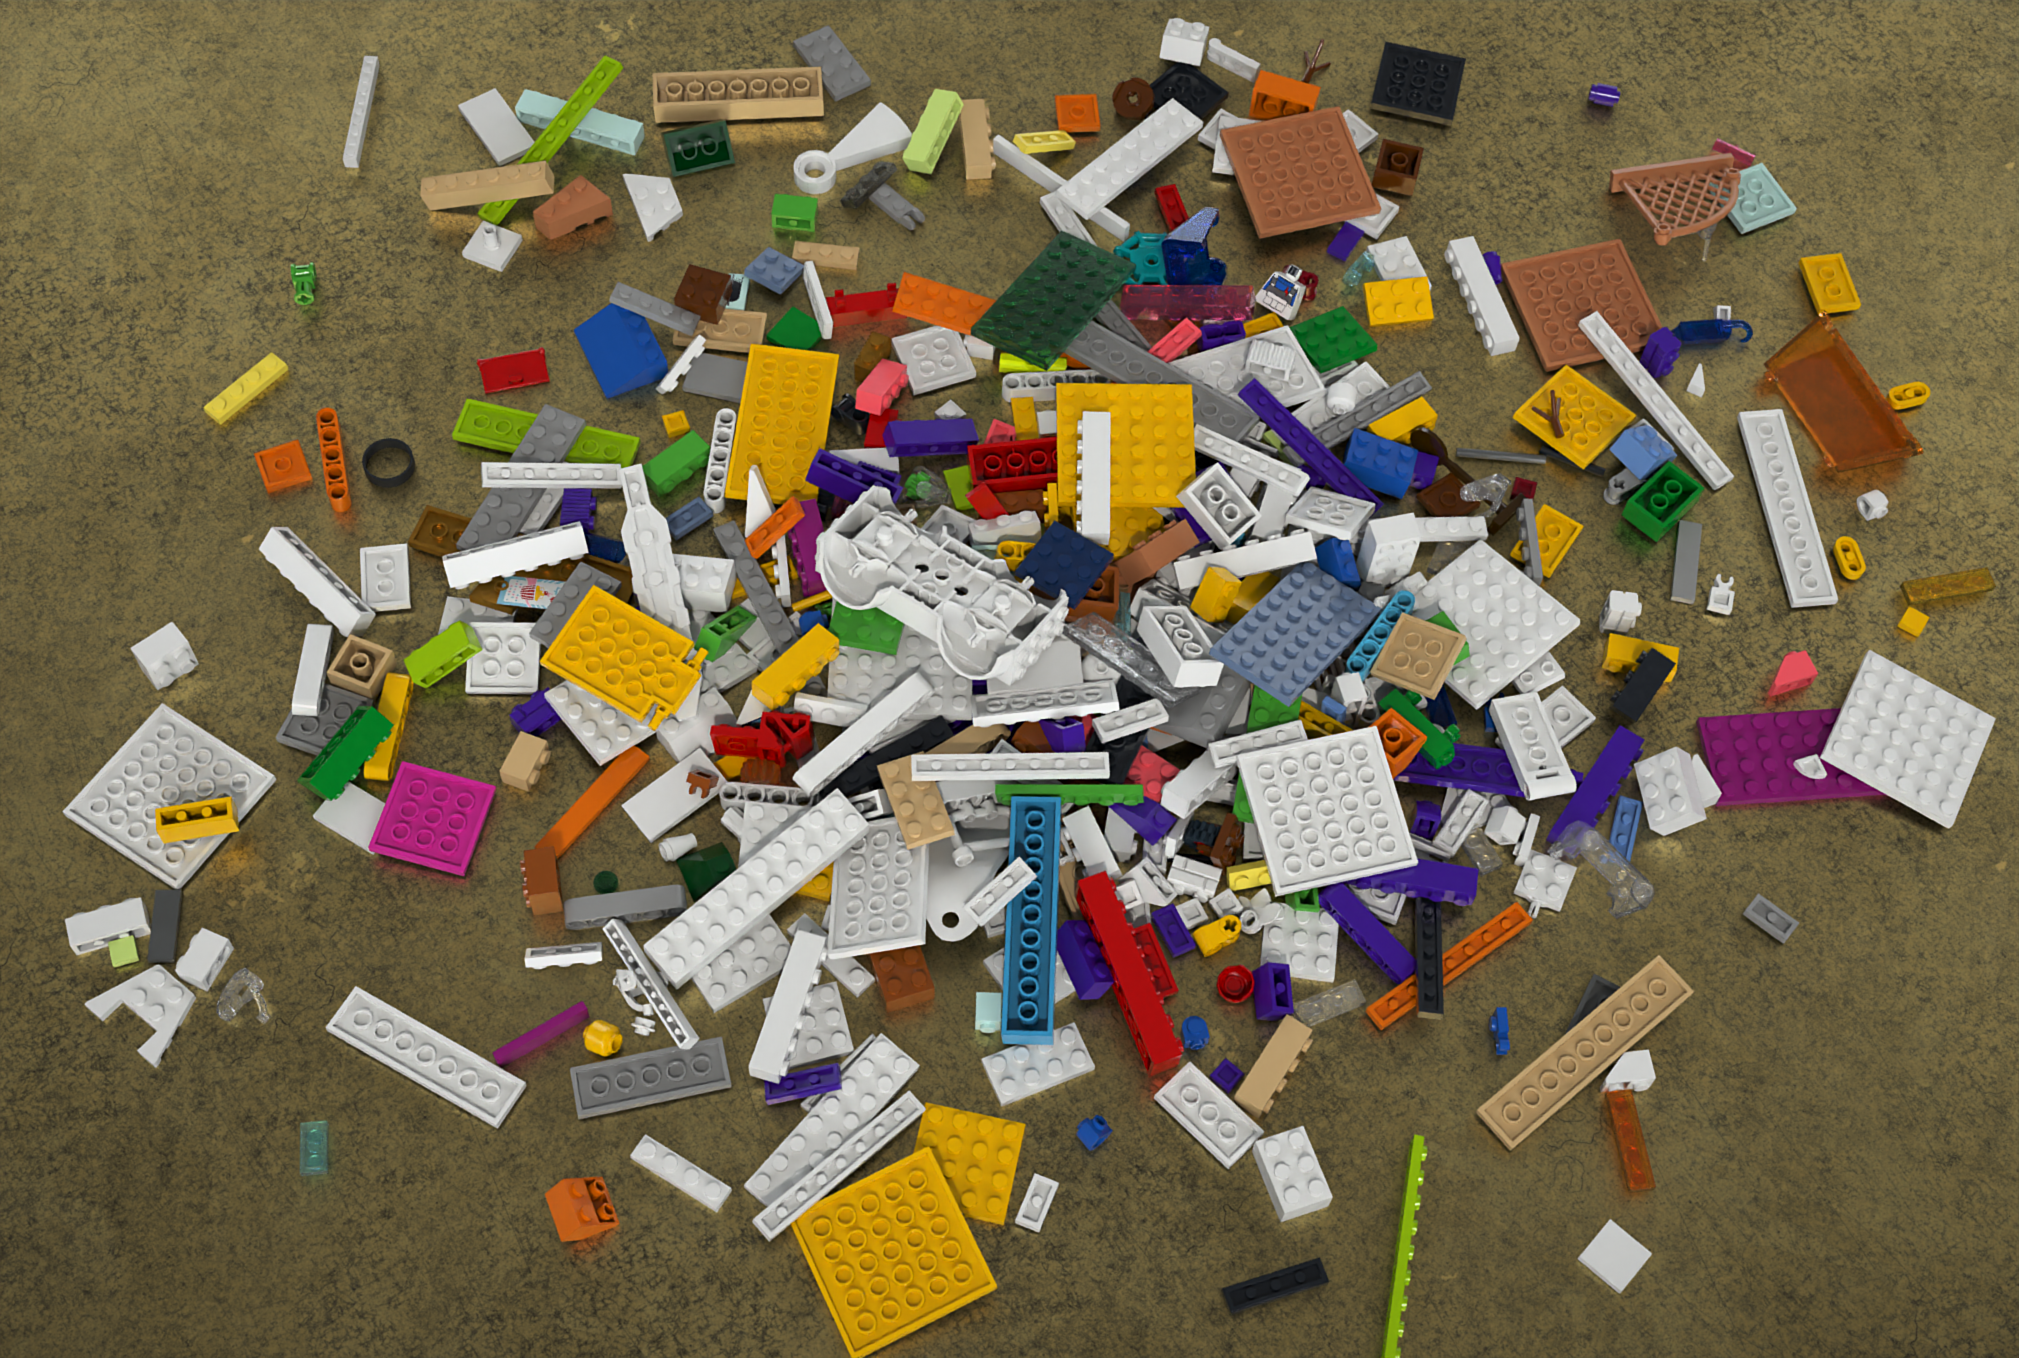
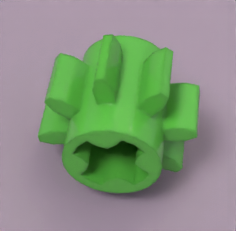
[904,472,933,501]

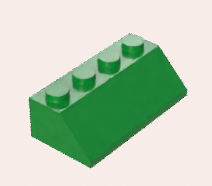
[296,706,394,801]

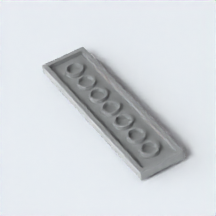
[456,404,586,551]

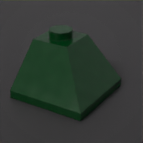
[676,842,737,903]

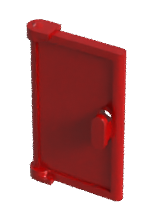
[477,347,550,394]

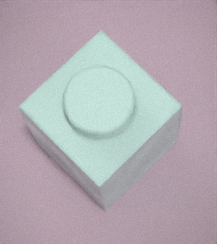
[975,992,1002,1033]

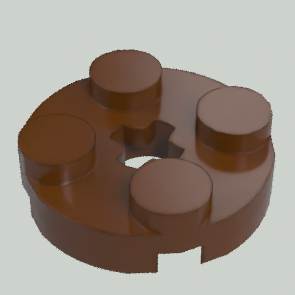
[1112,77,1155,121]

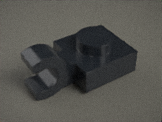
[817,487,839,521]

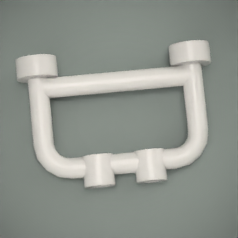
[948,800,1011,866]

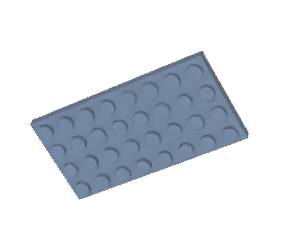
[1209,562,1381,707]

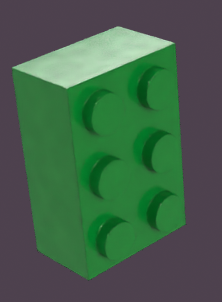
[1621,461,1705,542]

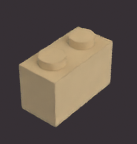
[499,731,551,792]

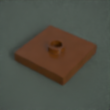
[1416,473,1481,517]

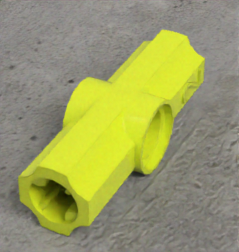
[999,350,1067,373]

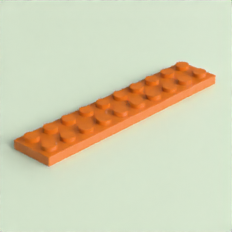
[892,272,1092,370]

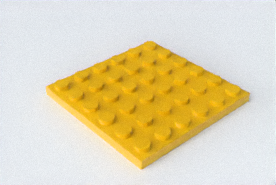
[1056,383,1196,508]
[791,1146,998,1358]

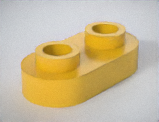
[1886,382,1931,410]
[1833,536,1866,580]

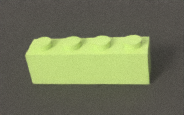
[902,89,964,174]

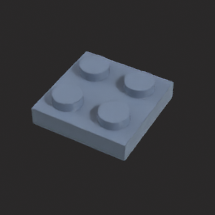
[744,247,804,294]

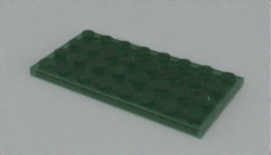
[970,230,1136,371]

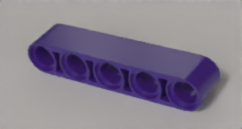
[1318,882,1416,985]

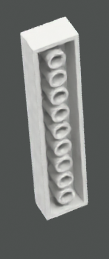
[643,788,870,990]

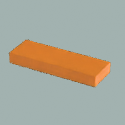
[744,496,805,559]

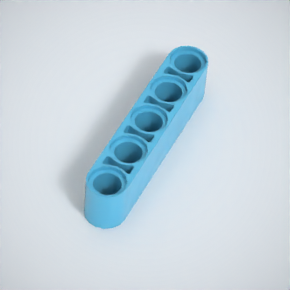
[1344,591,1415,683]

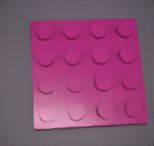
[368,761,496,876]

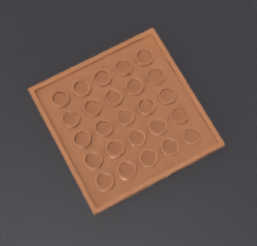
[1219,106,1381,239]
[1501,239,1663,372]

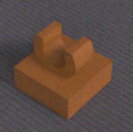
[686,770,719,799]

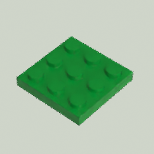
[1289,306,1378,374]

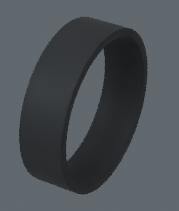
[362,438,415,488]

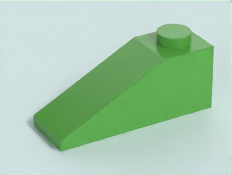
[694,605,757,662]

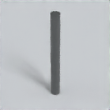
[1456,448,1546,464]

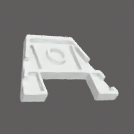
[85,964,196,1068]

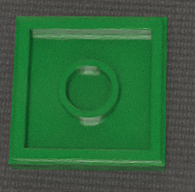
[766,307,822,351]

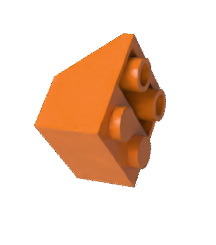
[545,1176,620,1242]

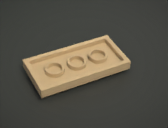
[673,309,767,353]
[877,751,955,850]

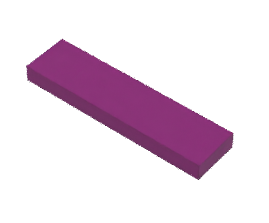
[492,1001,590,1068]

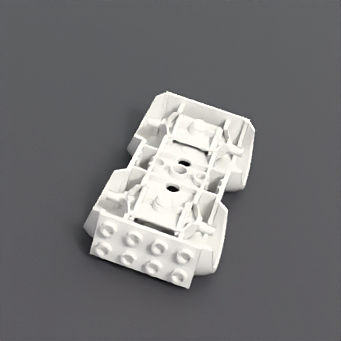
[815,485,1069,686]

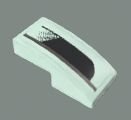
[725,273,750,311]

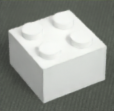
[1159,18,1209,66]
[131,622,199,690]

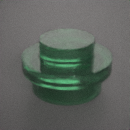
[593,871,618,894]

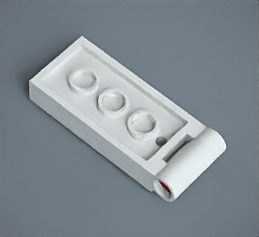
[1489,691,1576,801]

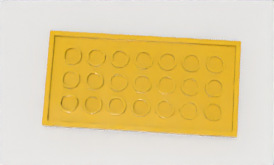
[725,344,839,505]

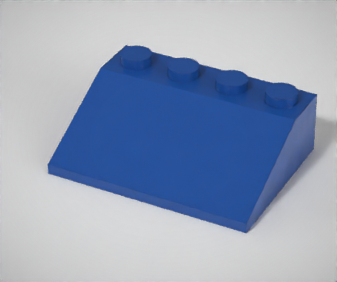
[574,303,668,399]

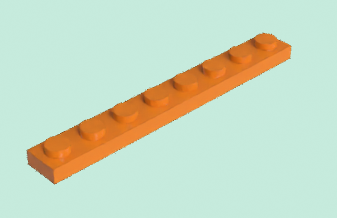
[1365,902,1533,1031]

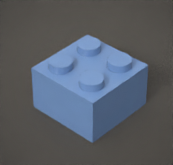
[1609,425,1677,480]

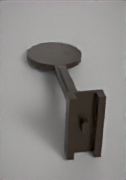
[1410,427,1528,536]

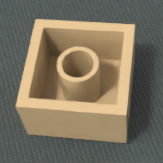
[326,634,397,702]

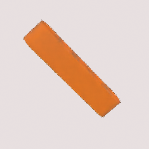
[316,408,352,512]

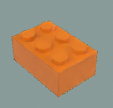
[1249,70,1321,121]

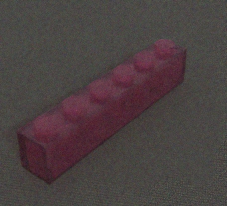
[1120,285,1256,321]

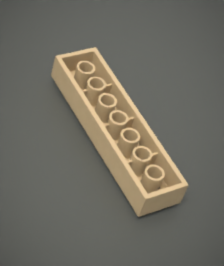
[652,67,824,123]

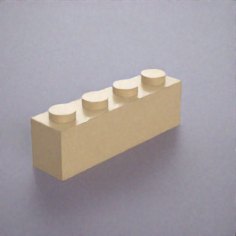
[959,99,995,180]
[1233,1014,1313,1119]

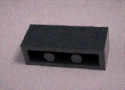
[1609,648,1676,724]

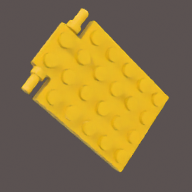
[539,585,709,731]

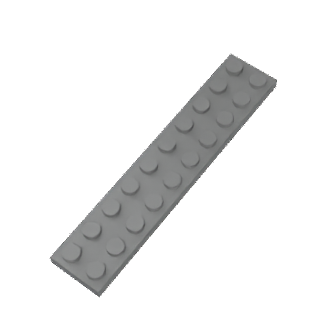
[1050,312,1260,443]

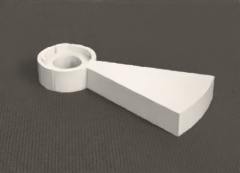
[794,102,912,194]

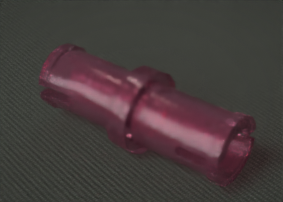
[1711,137,1756,167]

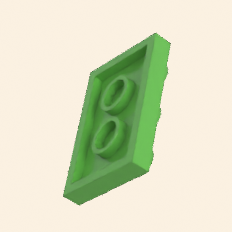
[828,601,905,655]

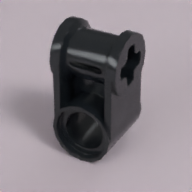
[831,393,870,435]

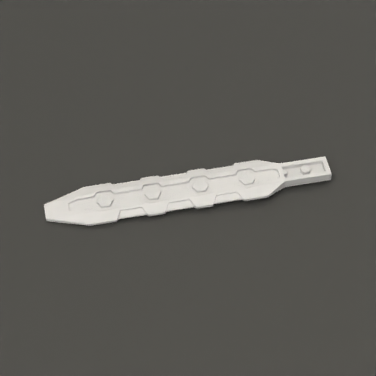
[619,464,702,721]

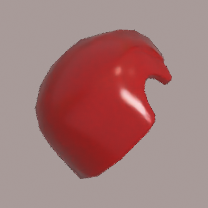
[1216,964,1255,1003]

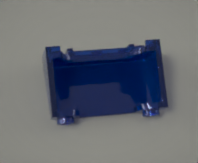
[1162,207,1228,309]

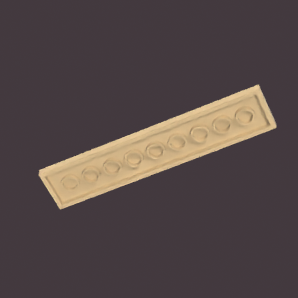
[1476,955,1694,1151]

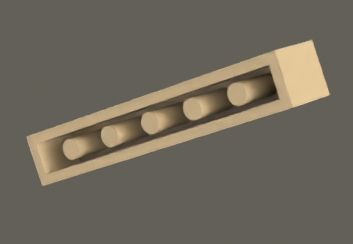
[420,161,554,211]

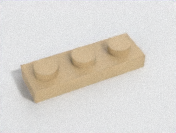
[792,241,859,270]

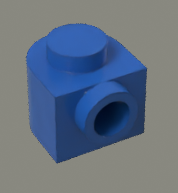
[798,610,829,636]
[1180,1016,1210,1050]
[1076,1115,1113,1151]

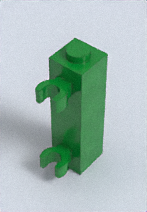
[1378,688,1461,770]

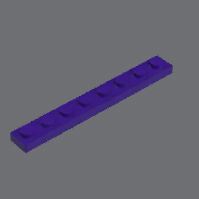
[1238,378,1384,519]

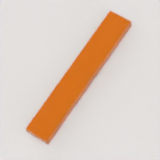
[534,745,650,860]

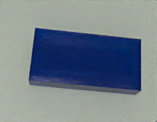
[1424,685,1458,730]

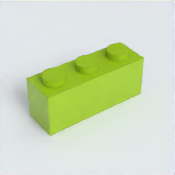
[403,620,483,689]

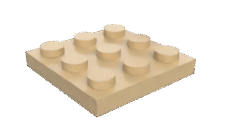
[1370,612,1467,700]

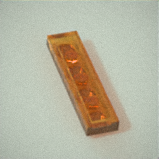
[1605,1089,1656,1193]

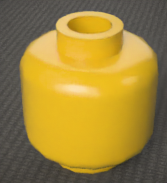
[583,1020,623,1057]

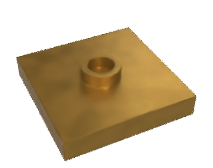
[469,575,519,615]

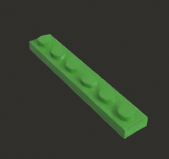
[995,784,1144,806]

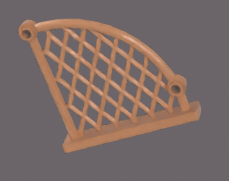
[1609,153,1741,245]

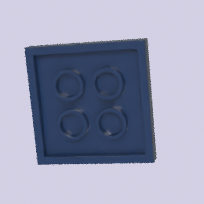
[1015,521,1114,610]

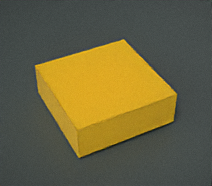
[662,410,690,438]
[1897,606,1930,638]

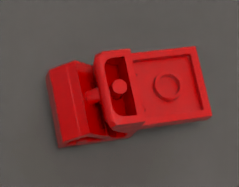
[710,710,815,769]

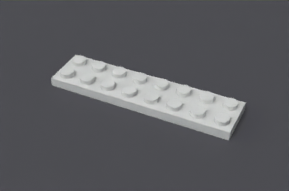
[1056,98,1203,220]
[325,986,527,1129]
[744,1033,920,1207]

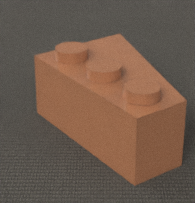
[533,175,613,240]
[1115,519,1200,586]

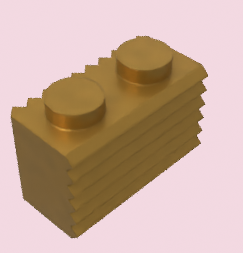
[854,331,892,383]

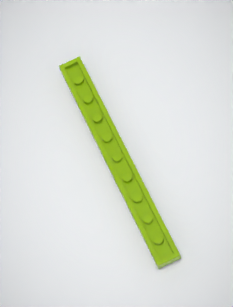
[477,55,623,226]
[1381,1134,1427,1358]

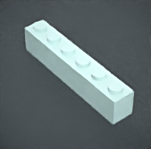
[515,89,645,156]

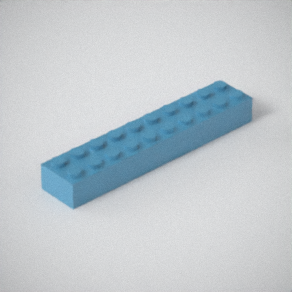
[1001,796,1062,1045]

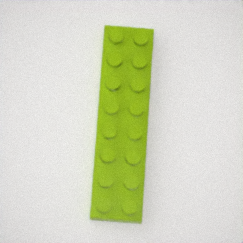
[452,398,641,468]

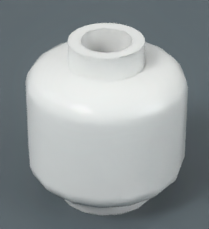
[1327,380,1357,415]

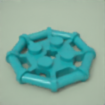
[1113,231,1190,296]

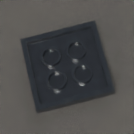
[1150,62,1229,120]

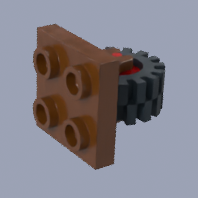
[1183,813,1245,877]

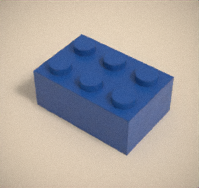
[1342,428,1418,499]

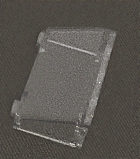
[1547,821,1655,919]

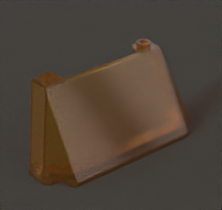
[1764,310,1924,473]

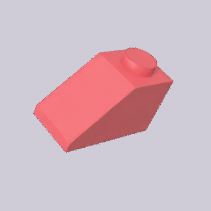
[1768,650,1818,697]

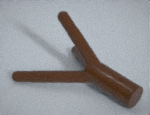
[1301,39,1331,84]
[1532,390,1564,439]

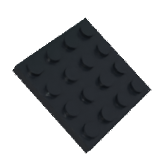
[1370,42,1466,126]

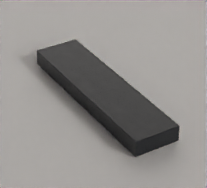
[1221,1257,1329,1316]

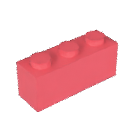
[855,358,909,416]

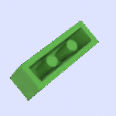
[643,430,711,497]

